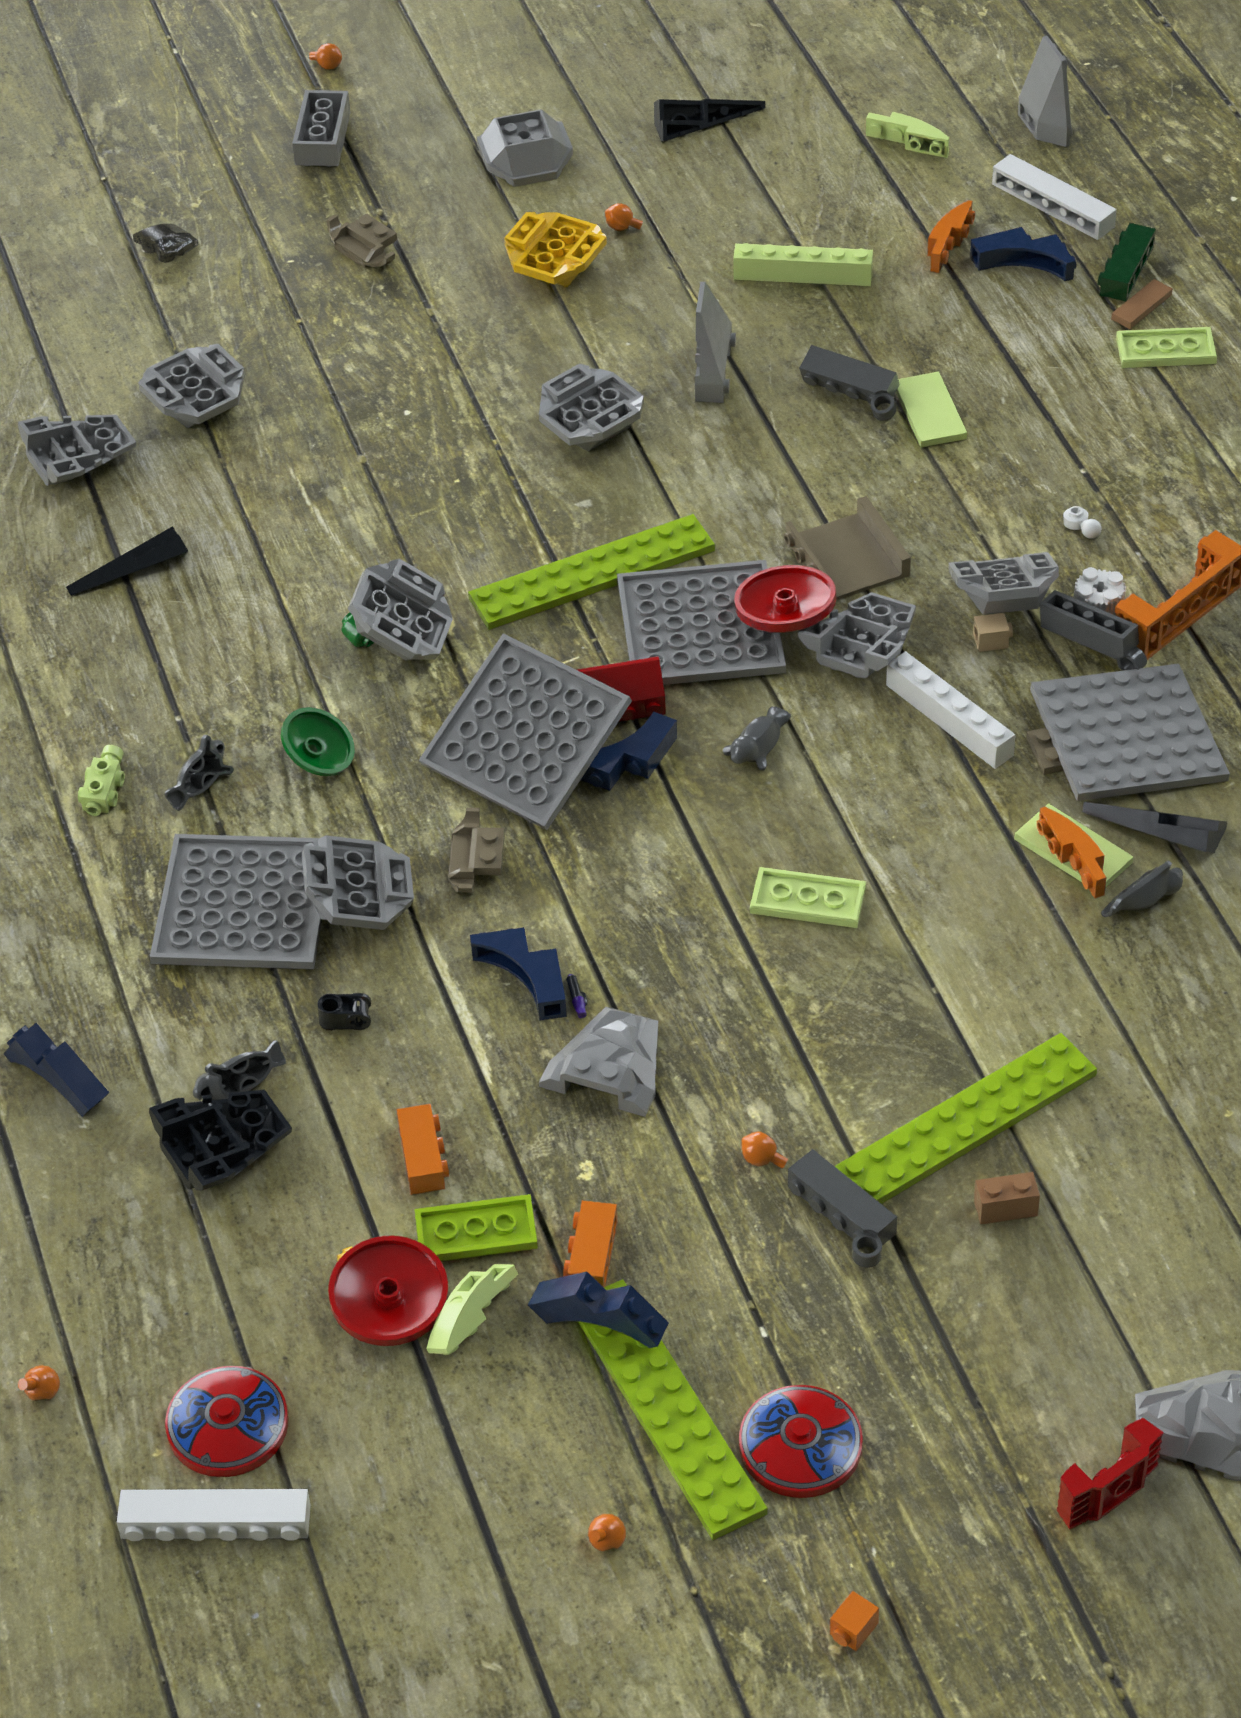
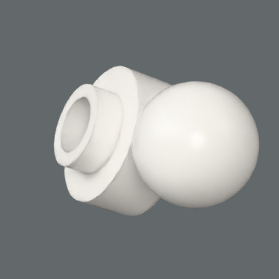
[1063,506,1102,539]

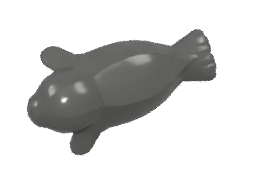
[723,706,791,771]
[164,735,234,811]
[1101,860,1183,917]
[193,1040,286,1100]

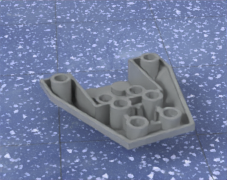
[1018,36,1073,147]

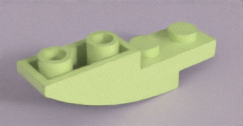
[866,112,949,158]
[426,1264,519,1355]

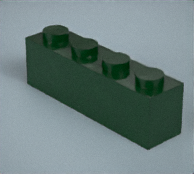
[1097,223,1156,302]

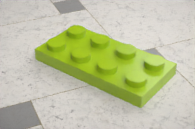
[414,1194,538,1261]

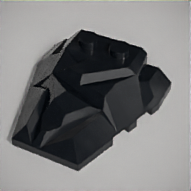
[149,1089,292,1191]

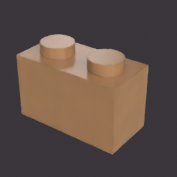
[974,1172,1040,1225]

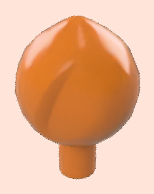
[309,43,342,70]
[605,203,643,231]
[741,1131,788,1169]
[18,1365,60,1401]
[588,1514,626,1551]

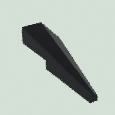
[654,99,766,142]
[66,526,188,596]
[1082,802,1227,853]

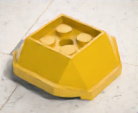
[504,212,607,287]

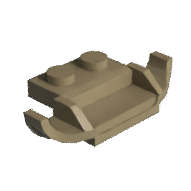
[326,214,397,268]
[448,808,505,893]

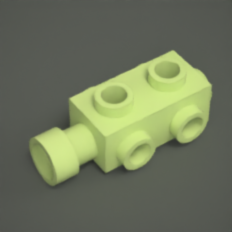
[78,745,125,816]

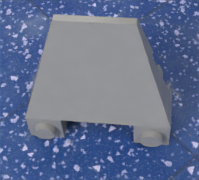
[695,282,736,403]

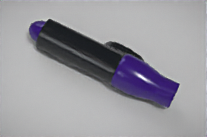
[566,974,587,1018]

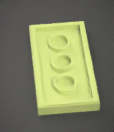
[1116,327,1217,368]
[896,372,967,448]
[1014,803,1133,888]
[750,867,866,928]

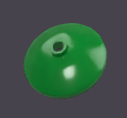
[281,707,355,776]

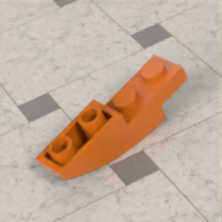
[928,200,975,273]
[1037,807,1106,898]

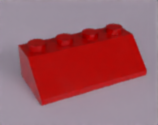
[577,656,666,722]

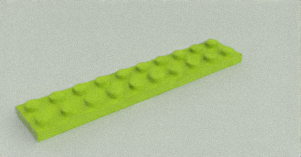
[468,514,715,630]
[835,1033,1097,1204]
[578,1279,768,1541]

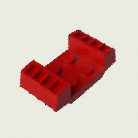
[1057,1418,1164,1530]

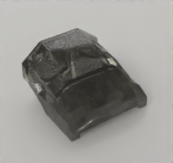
[133,222,198,263]

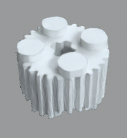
[1074,567,1126,615]

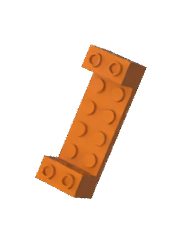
[1114,530,1241,660]

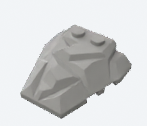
[18,415,136,486]
[798,592,916,679]
[539,1006,658,1117]
[1135,1370,1241,1481]

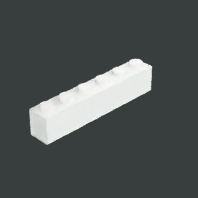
[992,154,1117,240]
[886,651,1015,769]
[117,1489,311,1541]

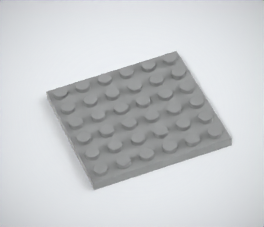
[617,560,786,685]
[419,633,632,830]
[1030,664,1230,801]
[150,834,322,969]

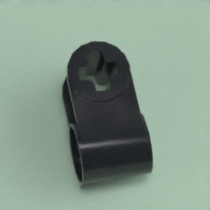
[317,993,371,1031]

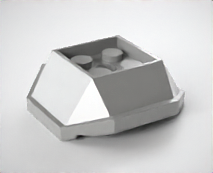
[477,109,573,187]
[138,344,245,428]
[539,364,644,452]
[948,552,1059,615]
[348,558,453,661]
[302,835,414,930]

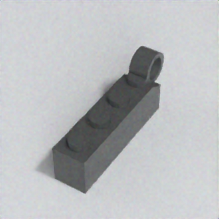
[799,345,900,421]
[1039,590,1147,671]
[788,1149,897,1268]

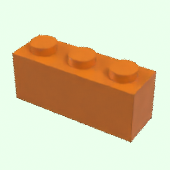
[397,1104,449,1195]
[563,1200,618,1287]

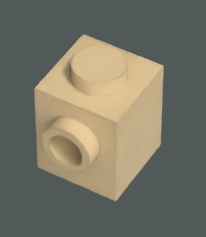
[973,613,1013,652]

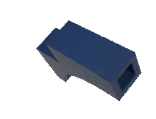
[970,227,1077,281]
[581,712,677,791]
[470,927,567,1021]
[4,1023,109,1117]
[528,1271,669,1348]

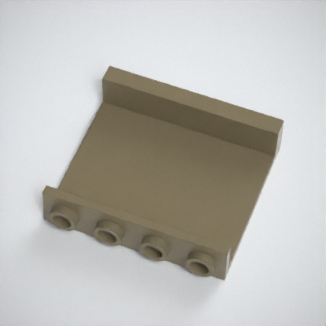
[784,496,911,600]

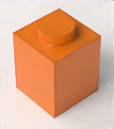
[830,1591,879,1651]

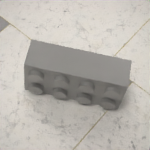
[292,90,351,167]

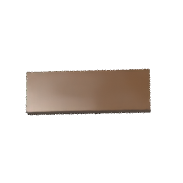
[1111,279,1173,329]

